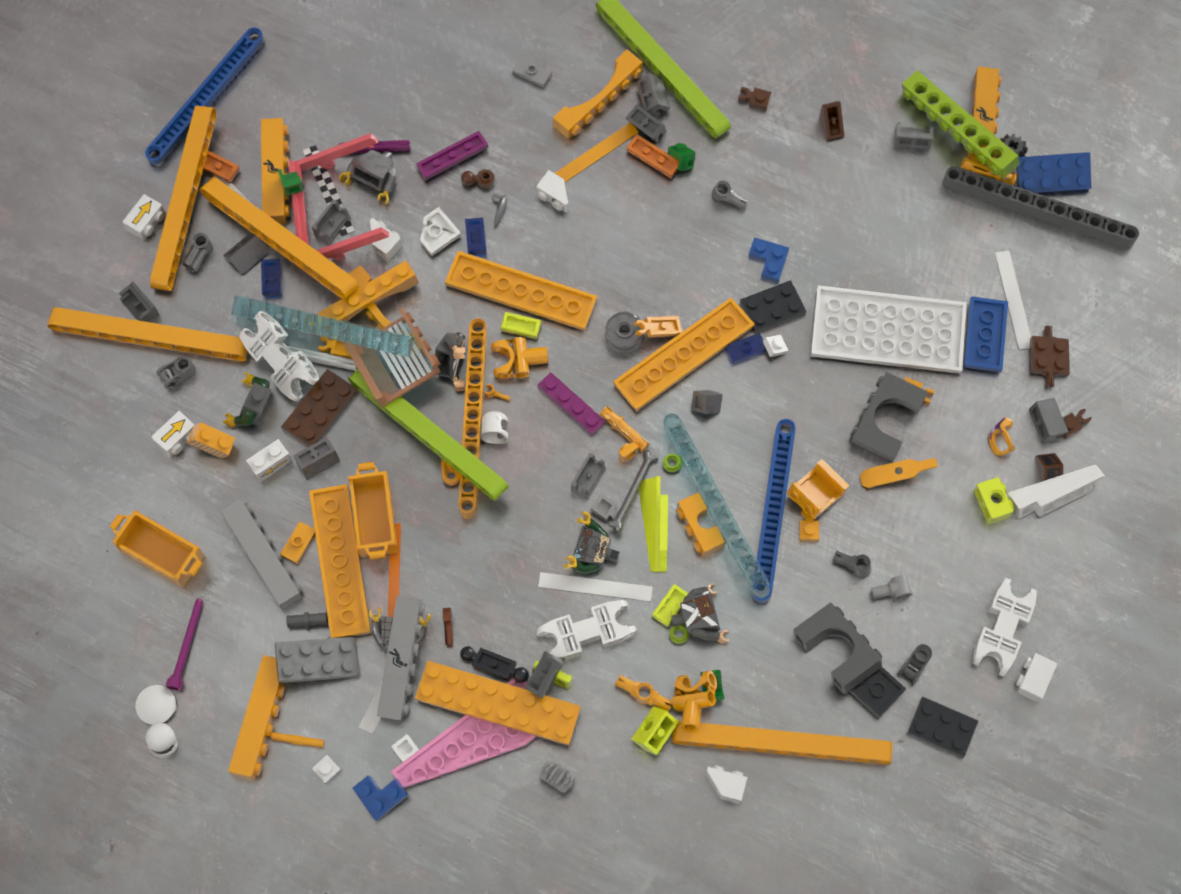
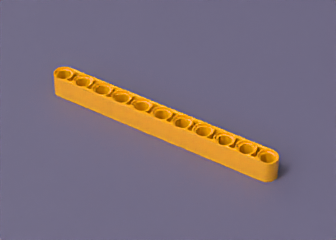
[150,106,216,291]
[200,177,359,300]
[47,307,248,361]
[458,318,487,519]
[671,721,893,764]

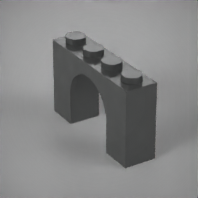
[850,372,928,463]
[793,602,882,695]

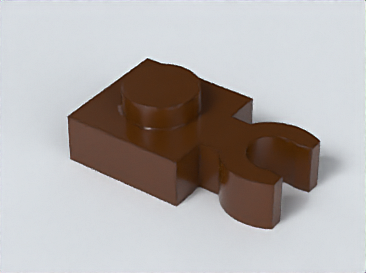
[738,87,771,111]
[1063,409,1092,439]

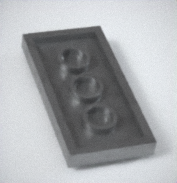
[274,637,359,683]

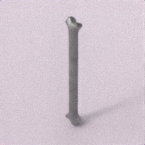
[607,451,658,532]

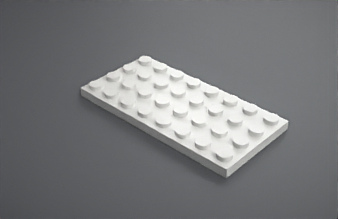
[811,285,967,374]

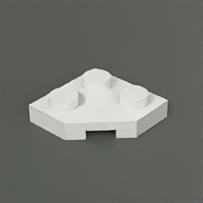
[420,207,461,256]

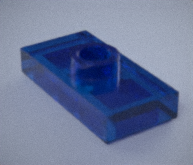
[465,217,487,255]
[261,258,281,296]
[725,333,767,364]

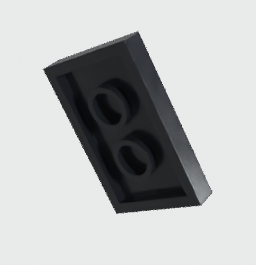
[740,280,807,334]
[849,667,906,718]
[907,696,979,758]

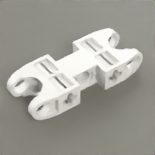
[239,311,319,401]
[972,578,1037,677]
[535,600,637,661]

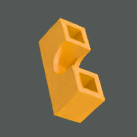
[676,492,725,558]

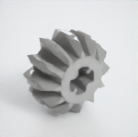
[539,761,575,793]

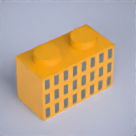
[187,422,235,459]

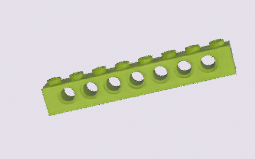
[902,70,1019,179]

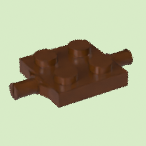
[1030,325,1070,387]

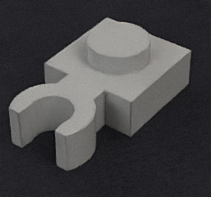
[590,493,626,521]

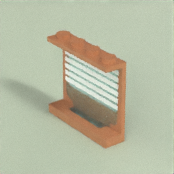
[344,308,441,408]

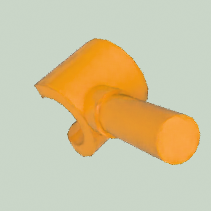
[484,384,510,401]

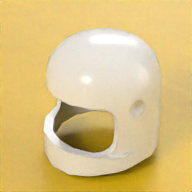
[480,411,509,444]
[145,723,178,759]

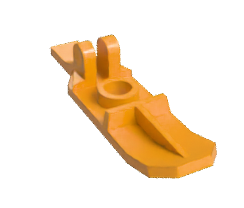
[860,458,938,489]

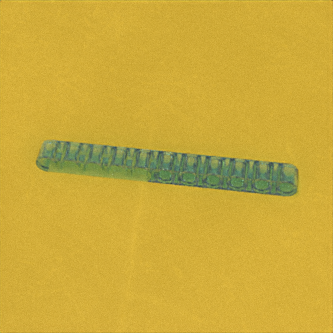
[231,296,414,357]
[663,413,770,598]

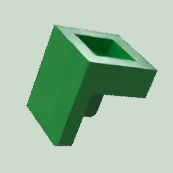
[278,169,304,197]

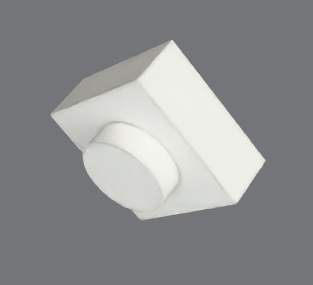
[763,335,789,357]
[391,734,419,762]
[312,755,341,784]

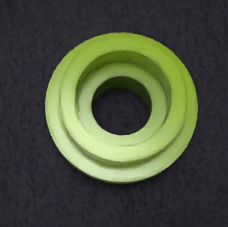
[663,454,682,473]
[669,625,689,644]

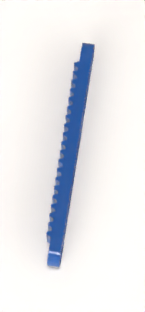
[145,27,264,165]
[752,419,796,603]

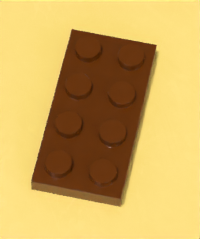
[281,369,358,447]

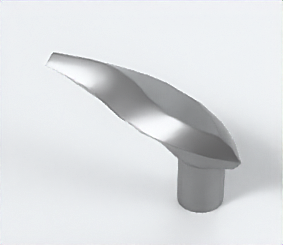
[491,194,508,226]

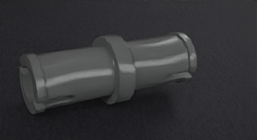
[286,612,328,628]

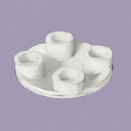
[135,685,176,725]

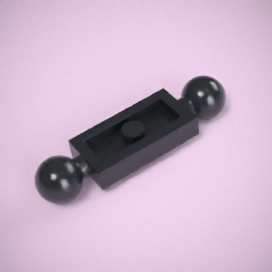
[460,646,529,683]

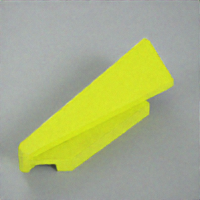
[639,476,668,572]

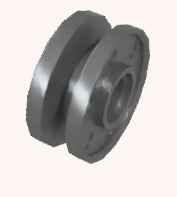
[605,311,644,354]

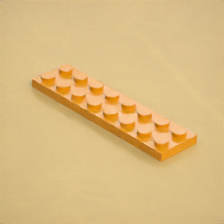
[445,251,597,331]
[613,297,755,412]
[309,484,371,638]
[415,660,581,746]

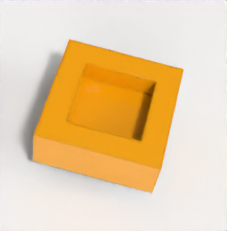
[619,441,639,464]

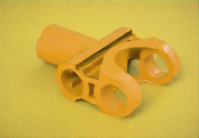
[491,337,548,379]
[672,671,717,732]

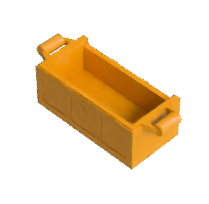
[348,462,399,560]

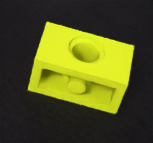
[974,477,1014,525]
[631,706,679,755]

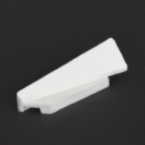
[1008,465,1105,520]

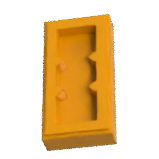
[280,521,315,565]

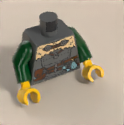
[222,372,271,428]
[563,512,620,574]

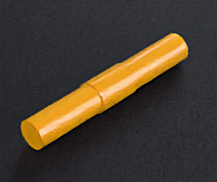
[271,732,324,748]

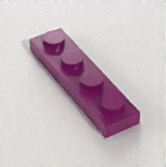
[416,131,488,181]
[538,372,605,436]

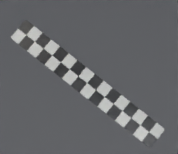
[303,145,354,236]

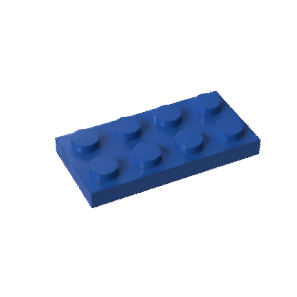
[1016,152,1092,193]
[964,296,1008,372]

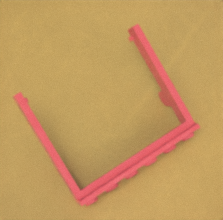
[288,133,389,260]

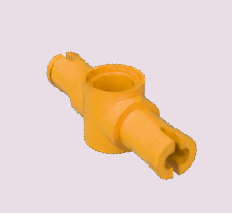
[615,674,673,713]

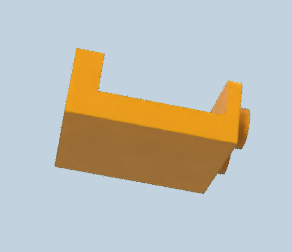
[787,459,850,519]

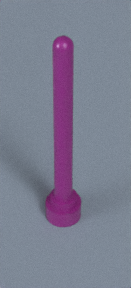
[165,598,203,691]

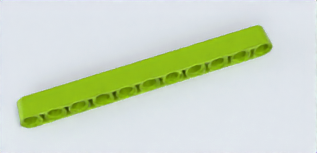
[595,0,731,139]
[348,369,509,501]

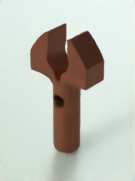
[443,608,453,646]

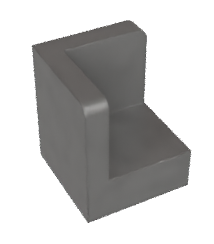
[691,390,723,414]

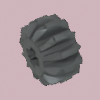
[997,133,1028,157]

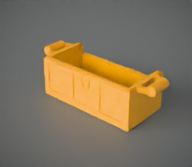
[109,510,205,588]

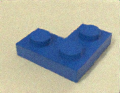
[749,237,789,283]
[353,775,409,821]

